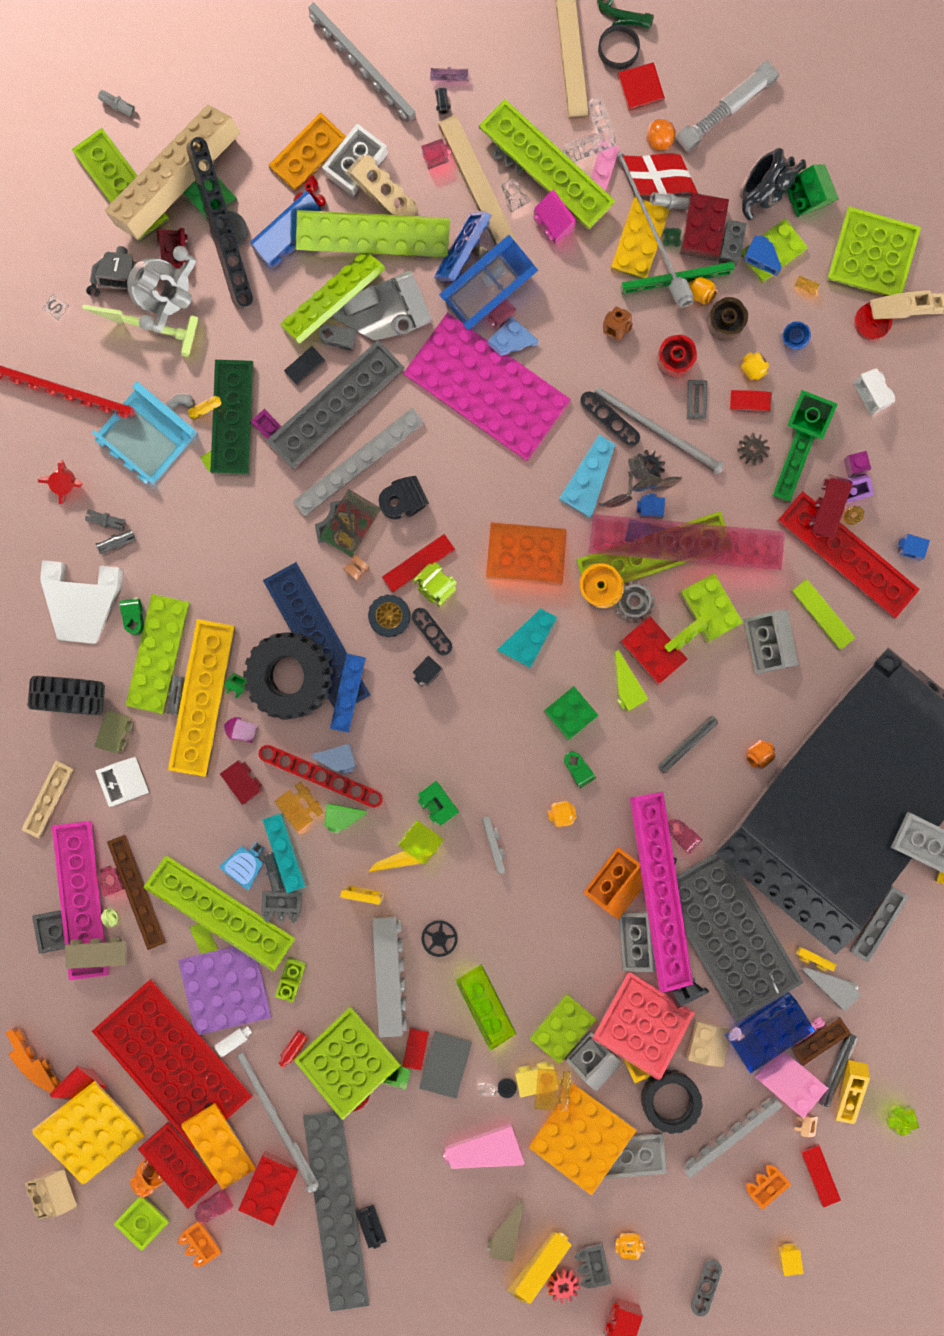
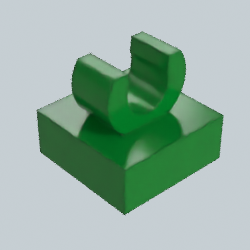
[224,672,247,698]

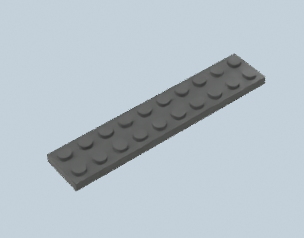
[303,1110,369,1312]

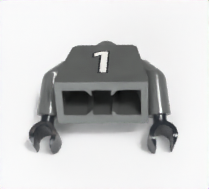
[86,246,137,297]

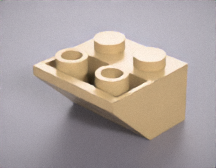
[25,1169,77,1219]

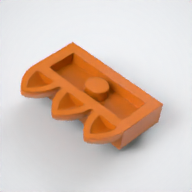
[746,1165,791,1210]
[178,1219,222,1267]

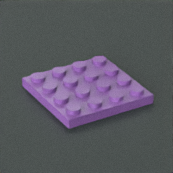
[178,946,272,1035]

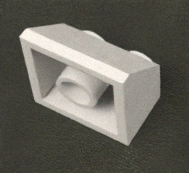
[853,368,895,416]

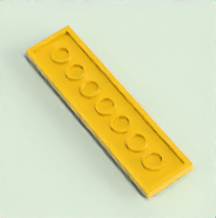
[168,619,235,777]

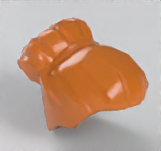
[130,1159,163,1198]

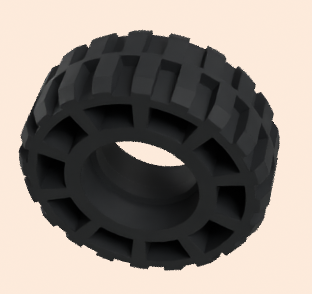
[243,632,333,720]

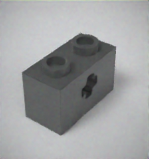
[718,219,747,266]

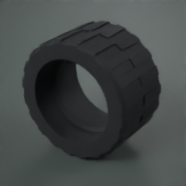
[641,1070,703,1134]

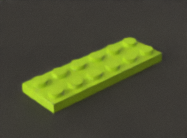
[71,128,169,241]
[280,253,385,344]
[125,594,190,714]

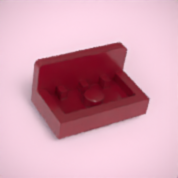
[157,228,188,269]

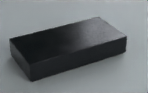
[284,346,325,385]

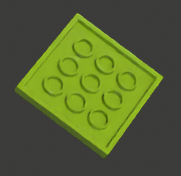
[827,206,921,296]
[294,1007,401,1120]

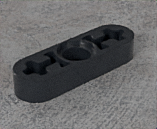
[412,608,452,656]

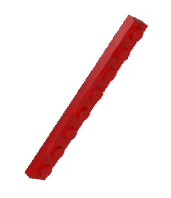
[0,366,136,419]

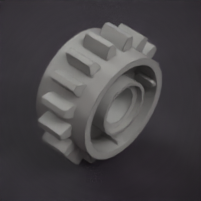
[613,581,655,623]

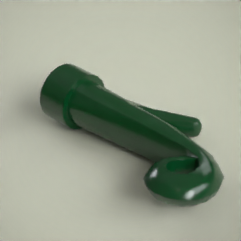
[597,0,654,30]

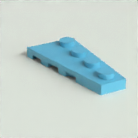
[559,434,615,519]

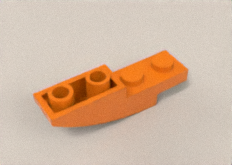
[6,1026,61,1093]

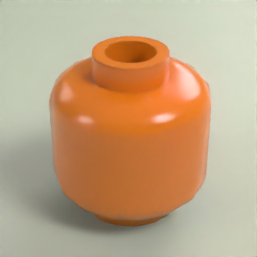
[746,740,775,769]

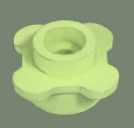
[101,908,118,928]

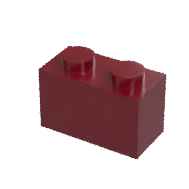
[220,760,263,805]

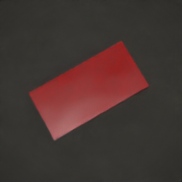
[137,1122,218,1209]

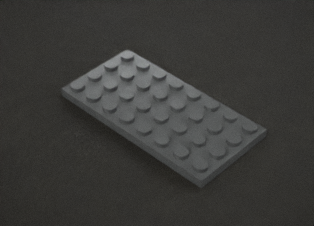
[676,853,804,1022]

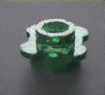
[662,227,682,247]

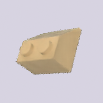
[685,1019,733,1067]

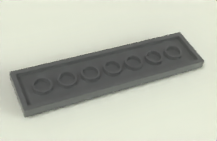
[266,340,404,470]

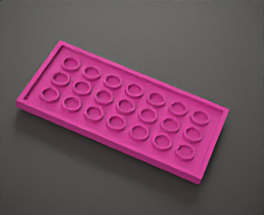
[403,312,571,462]

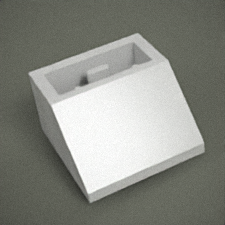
[96,757,149,807]

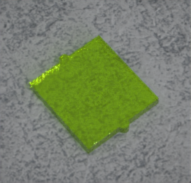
[398,820,444,865]

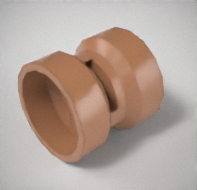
[343,555,369,581]

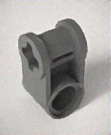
[319,324,357,350]

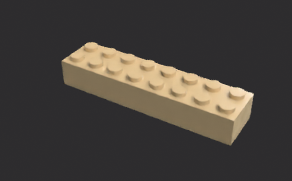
[104,104,241,239]

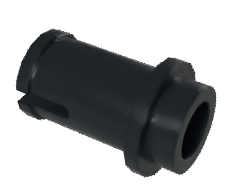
[435,88,451,114]

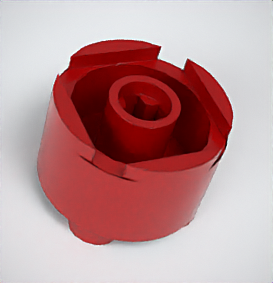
[657,335,697,378]

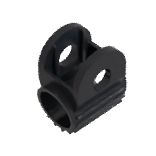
[378,476,429,520]

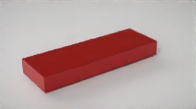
[800,1144,841,1208]

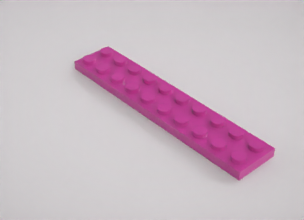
[630,792,693,992]

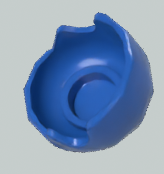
[782,321,811,350]

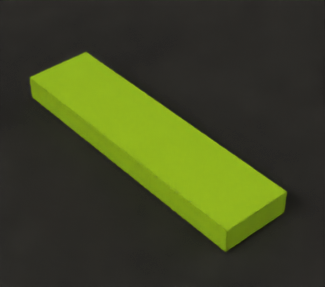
[791,579,855,650]

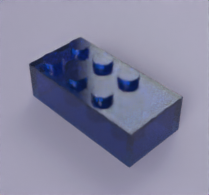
[725,992,815,1074]

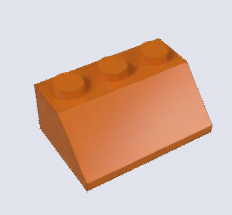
[583,847,643,920]

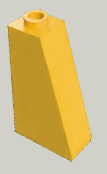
[507,1232,571,1304]

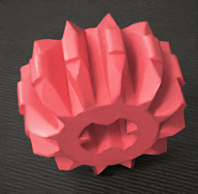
[546,1268,580,1304]

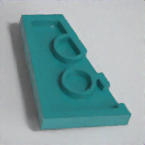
[497,608,557,668]

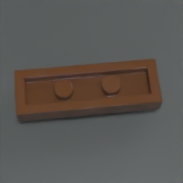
[791,1017,851,1066]

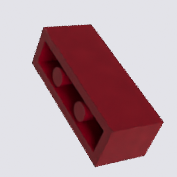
[809,474,853,539]

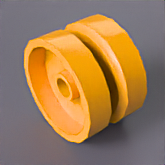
[579,563,625,608]

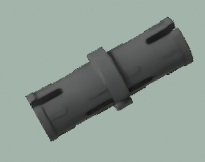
[85,509,126,531]
[95,529,136,555]
[167,675,184,715]

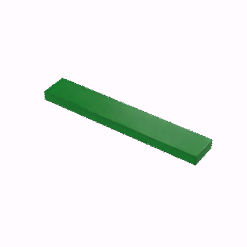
[620,262,735,294]

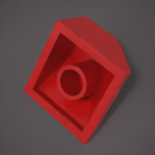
[49,1066,107,1100]

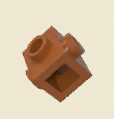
[603,306,633,341]

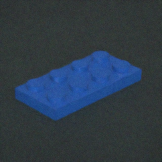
[433,211,492,282]

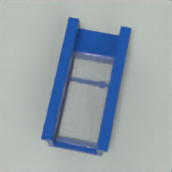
[439,234,539,330]

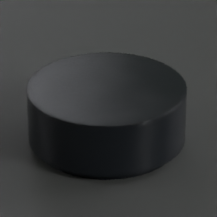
[497,1078,517,1098]

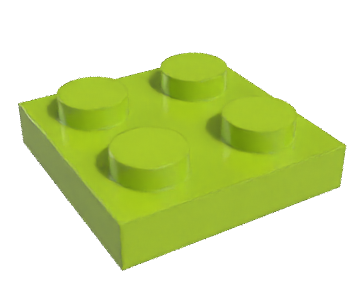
[664,613,712,652]
[114,1197,170,1251]

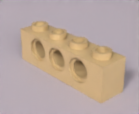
[346,155,419,216]

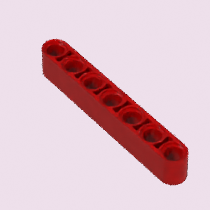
[258,745,383,808]

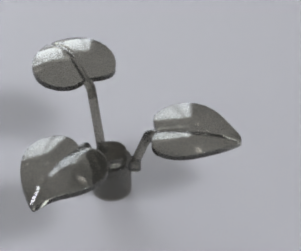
[599,456,682,507]

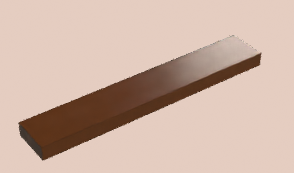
[107,835,167,950]

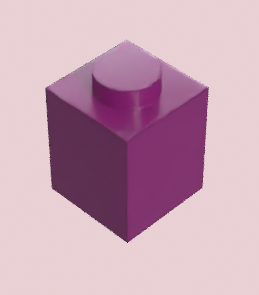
[844,451,872,477]

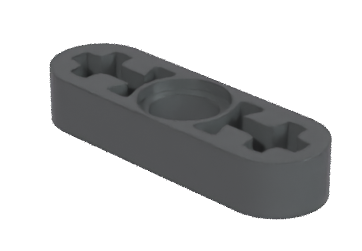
[691,1258,722,1316]

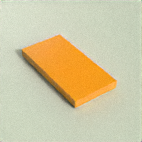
[268,112,346,193]

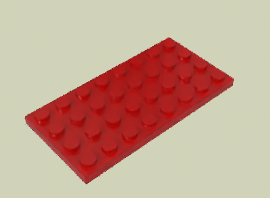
[92,978,253,1149]

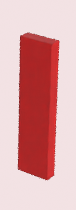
[382,534,455,593]

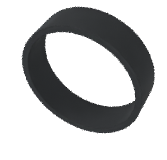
[598,24,640,69]

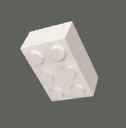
[322,124,388,197]

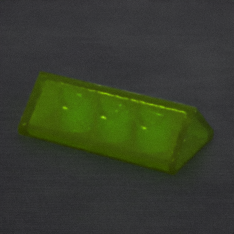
[455,964,517,1051]

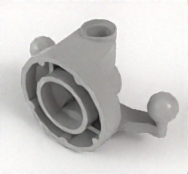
[127,246,197,334]

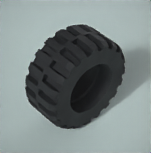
[27,676,105,715]

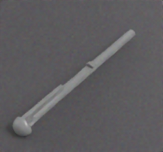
[594,387,724,474]
[237,1052,319,1192]

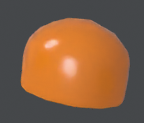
[646,119,676,151]

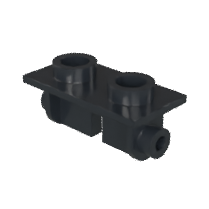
[356,1204,387,1249]

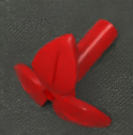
[293,175,326,207]

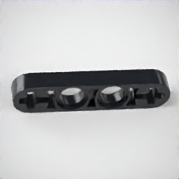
[580,391,640,447]

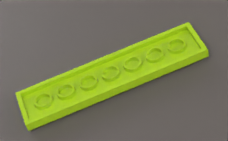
[479,99,615,230]
[296,210,450,257]
[576,511,733,589]
[143,855,295,972]

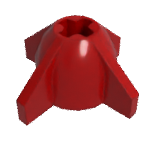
[38,460,83,504]

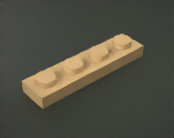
[21,760,74,838]

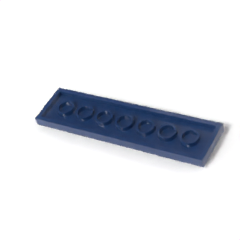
[263,562,371,708]

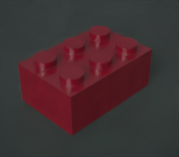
[680,193,729,261]

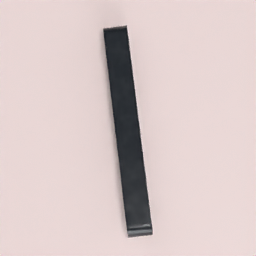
[186,137,253,308]

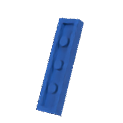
[330,653,366,733]

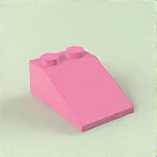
[755,1047,828,1119]

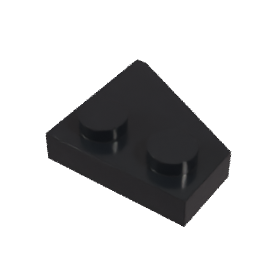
[668,977,709,1009]

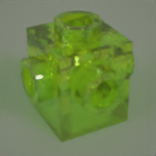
[886,1105,920,1136]

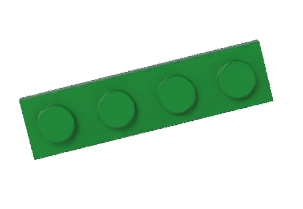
[772,429,815,503]

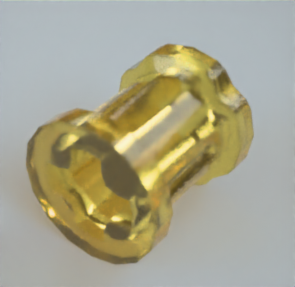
[844,505,864,525]

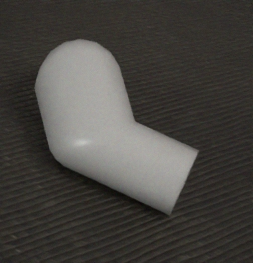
[165,393,195,410]

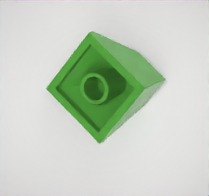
[324,803,367,833]

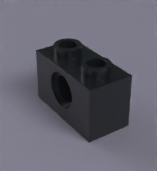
[413,655,443,687]

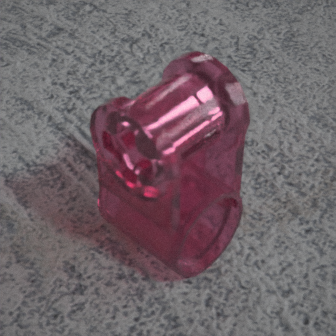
[668,819,703,854]
[195,1189,234,1223]

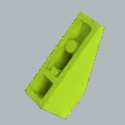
[614,650,648,712]

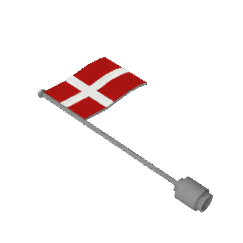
[617,152,698,308]

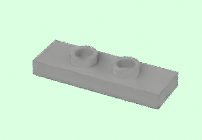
[482,816,505,874]

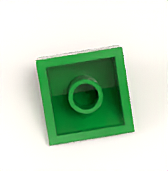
[183,177,237,222]
[787,390,838,440]

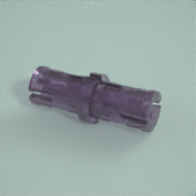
[430,67,468,82]

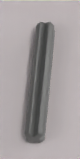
[658,716,718,773]
[819,1034,858,1107]

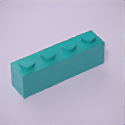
[262,813,307,893]

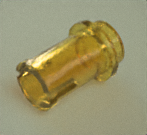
[794,275,820,295]

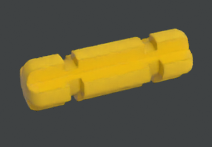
[188,396,221,419]

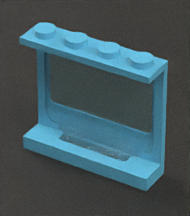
[92,381,197,485]

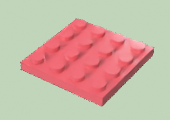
[592,972,695,1080]

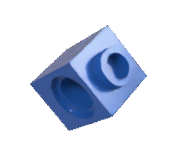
[897,534,930,561]

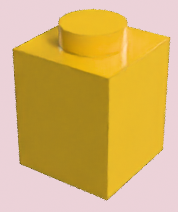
[778,1243,804,1276]

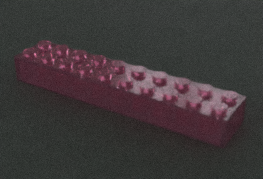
[587,514,785,570]

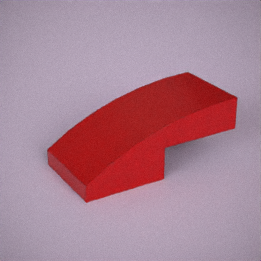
[730,390,772,412]

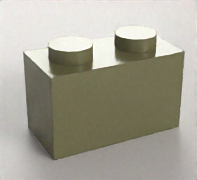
[94,710,133,754]

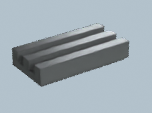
[686,380,707,419]

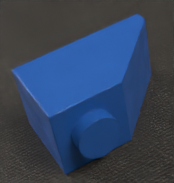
[743,235,782,276]

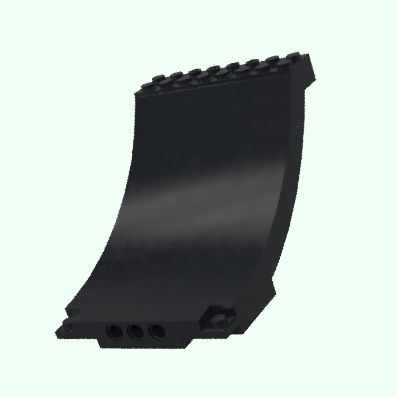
[715,647,944,955]

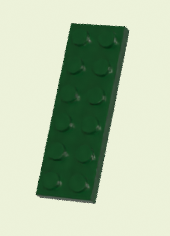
[210,359,254,475]

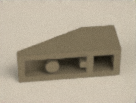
[486,1198,524,1262]

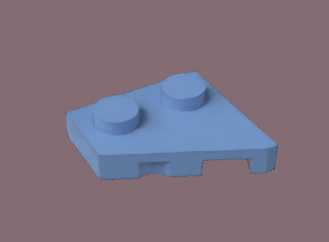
[487,317,539,356]

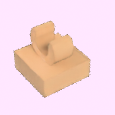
[794,1115,818,1137]

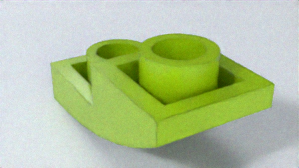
[275,957,307,1003]

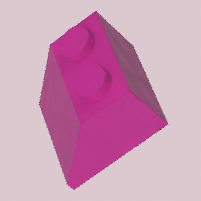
[533,189,576,244]

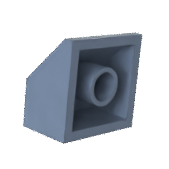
[311,744,357,774]

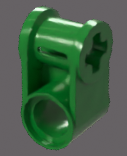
[119,597,144,635]
[564,752,596,789]

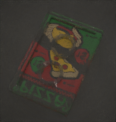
[319,489,381,558]

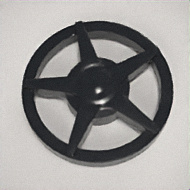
[421,920,458,957]

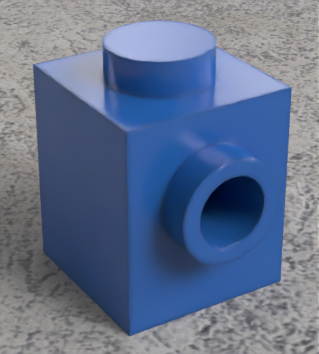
[636,493,665,519]

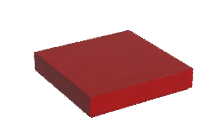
[617,62,665,110]

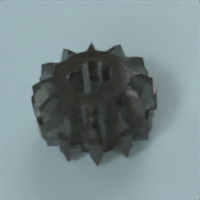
[737,433,770,466]

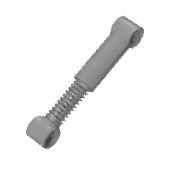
[675,60,780,153]

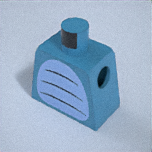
[219,841,265,890]

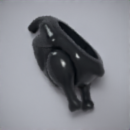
[739,148,807,220]

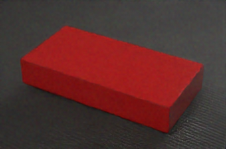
[402,1028,429,1070]

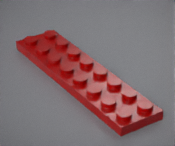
[777,491,920,619]

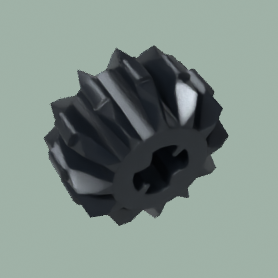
[633,450,665,482]

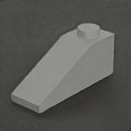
[800,966,861,1011]

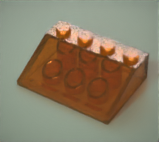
[486,522,566,586]

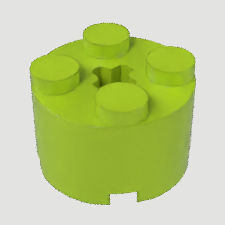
[412,562,457,607]

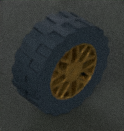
[368,594,411,637]

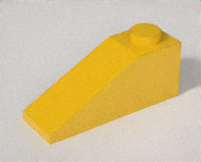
[835,1060,870,1124]

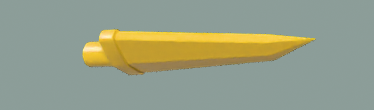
[368,845,432,872]

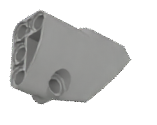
[331,270,432,340]

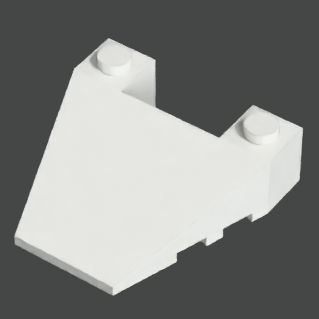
[40,560,123,644]

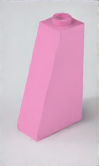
[443,1123,525,1169]

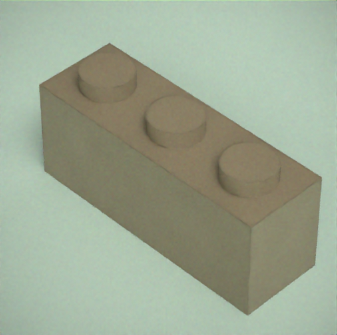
[65,937,128,969]

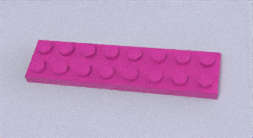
[52,821,109,980]

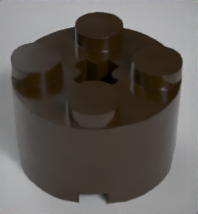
[707,297,748,340]

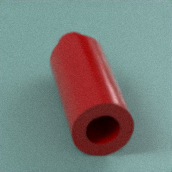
[278,1030,309,1068]

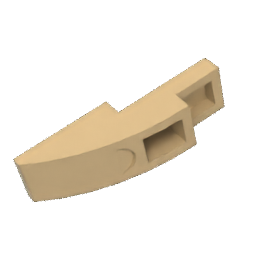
[870,290,944,319]

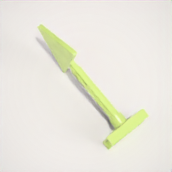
[82,305,198,358]

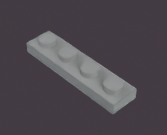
[850,886,909,962]

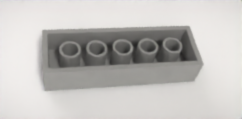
[372,915,407,1038]

